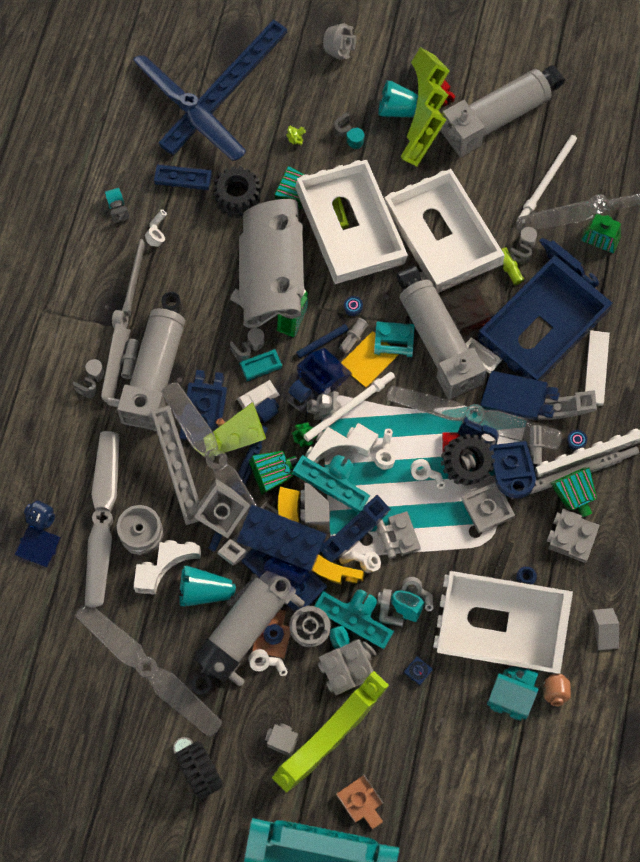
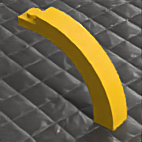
[278,487,364,585]

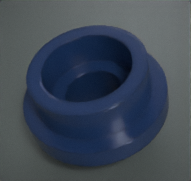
[516,566,537,585]
[263,624,284,645]

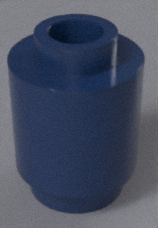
[255,397,279,424]

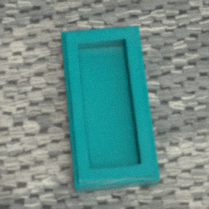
[240,349,282,381]

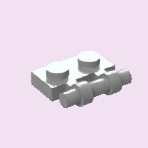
[376,511,421,559]

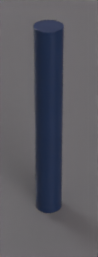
[296,324,349,358]

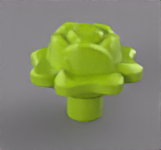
[286,126,306,145]

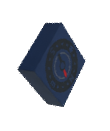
[404,657,433,686]

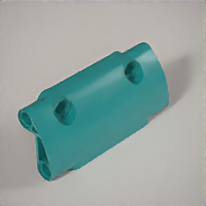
[244,818,399,862]

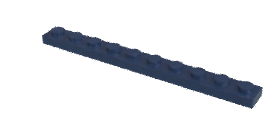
[159,19,287,155]

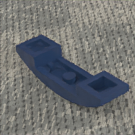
[320,494,391,563]

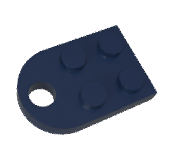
[489,441,536,499]

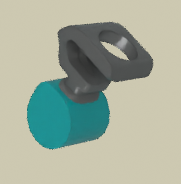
[334,113,364,149]
[105,188,130,223]

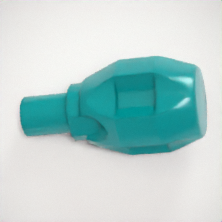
[329,626,349,649]

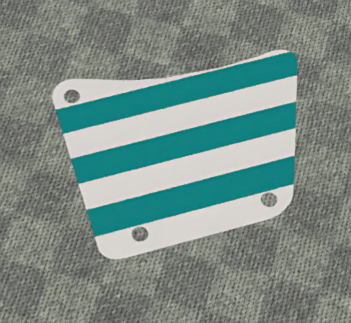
[321,395,527,556]

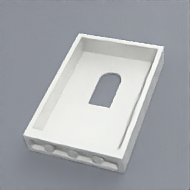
[295,160,408,284]
[385,169,504,293]
[433,571,573,674]

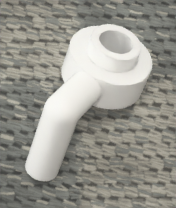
[145,210,167,247]
[375,429,395,469]
[410,459,445,489]
[339,551,381,573]
[248,649,287,676]

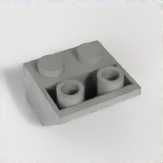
[301,483,330,533]

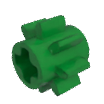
[292,422,317,447]

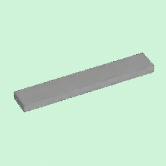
[150,405,200,525]

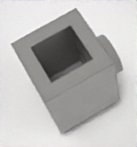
[265,724,299,757]

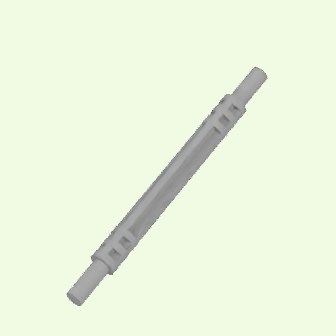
[511,446,639,499]

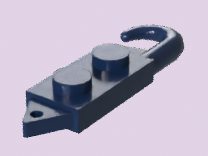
[539,238,599,288]

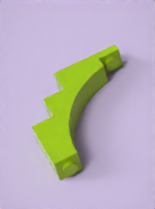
[400,47,450,166]
[272,671,389,793]

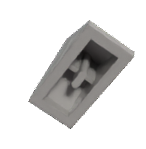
[592,608,619,651]

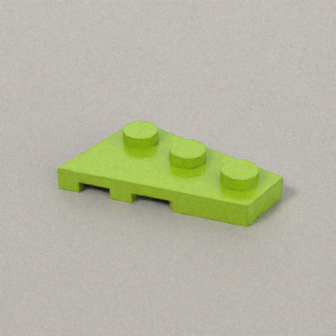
[203,402,266,457]

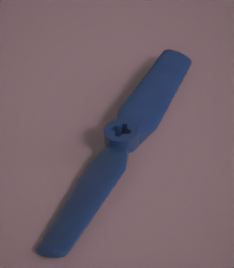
[133,55,246,161]

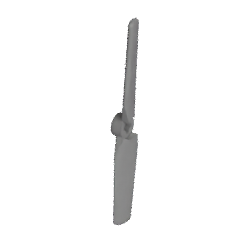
[101,239,145,402]
[85,431,119,607]

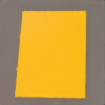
[339,331,399,388]

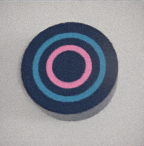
[344,296,363,316]
[567,430,587,450]

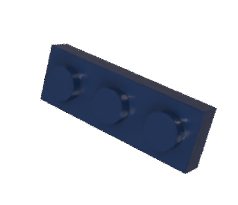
[154,164,212,190]

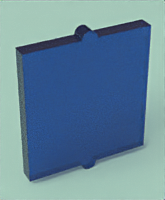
[15,525,61,567]

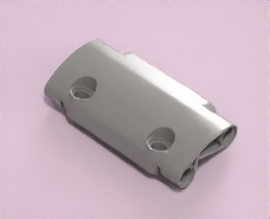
[239,199,305,328]

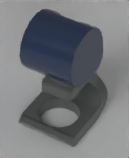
[288,380,314,412]

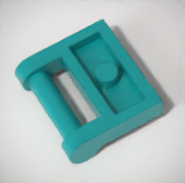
[374,322,415,357]

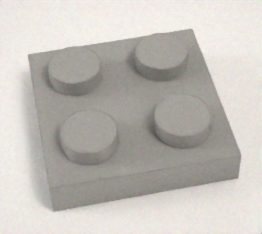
[461,482,515,533]

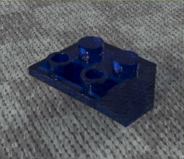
[297,348,352,395]

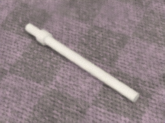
[518,135,577,223]
[303,372,395,441]

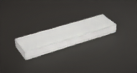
[584,330,609,406]

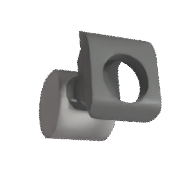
[510,227,537,265]
[230,328,264,362]
[73,359,104,398]

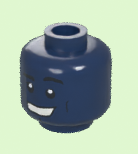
[24,500,55,530]

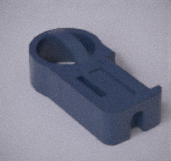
[458,417,499,445]

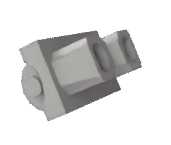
[307,391,341,421]

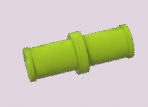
[501,247,525,286]

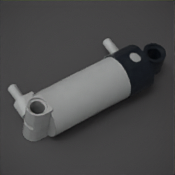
[187,571,304,694]

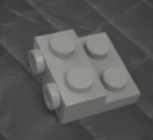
[547,509,600,563]
[318,639,373,695]

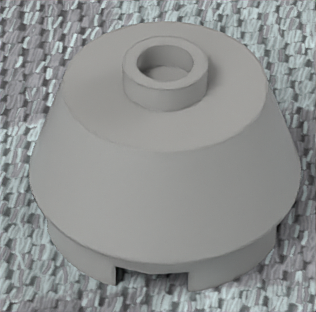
[323,23,356,60]
[289,606,330,647]

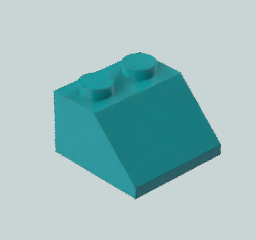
[487,674,538,721]

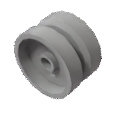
[117,505,164,555]

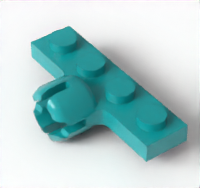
[292,455,371,513]
[315,589,394,649]

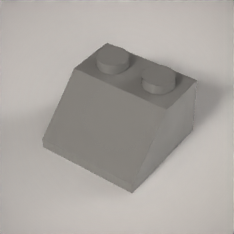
[194,479,250,538]

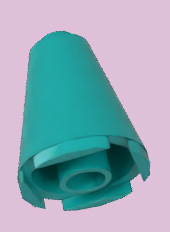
[378,81,418,117]
[179,566,235,607]

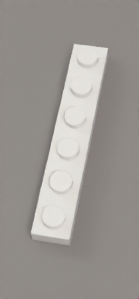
[535,429,640,480]

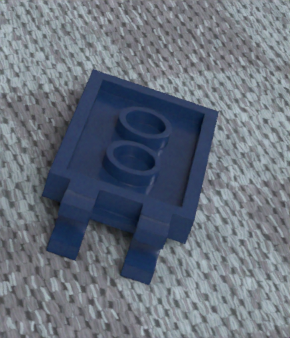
[180,370,228,443]
[480,371,560,420]

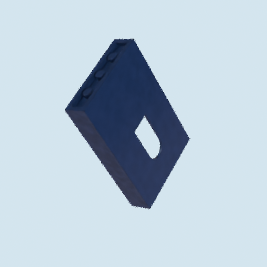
[478,256,613,381]

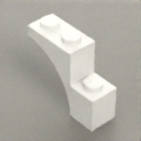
[306,423,378,463]
[134,540,201,594]

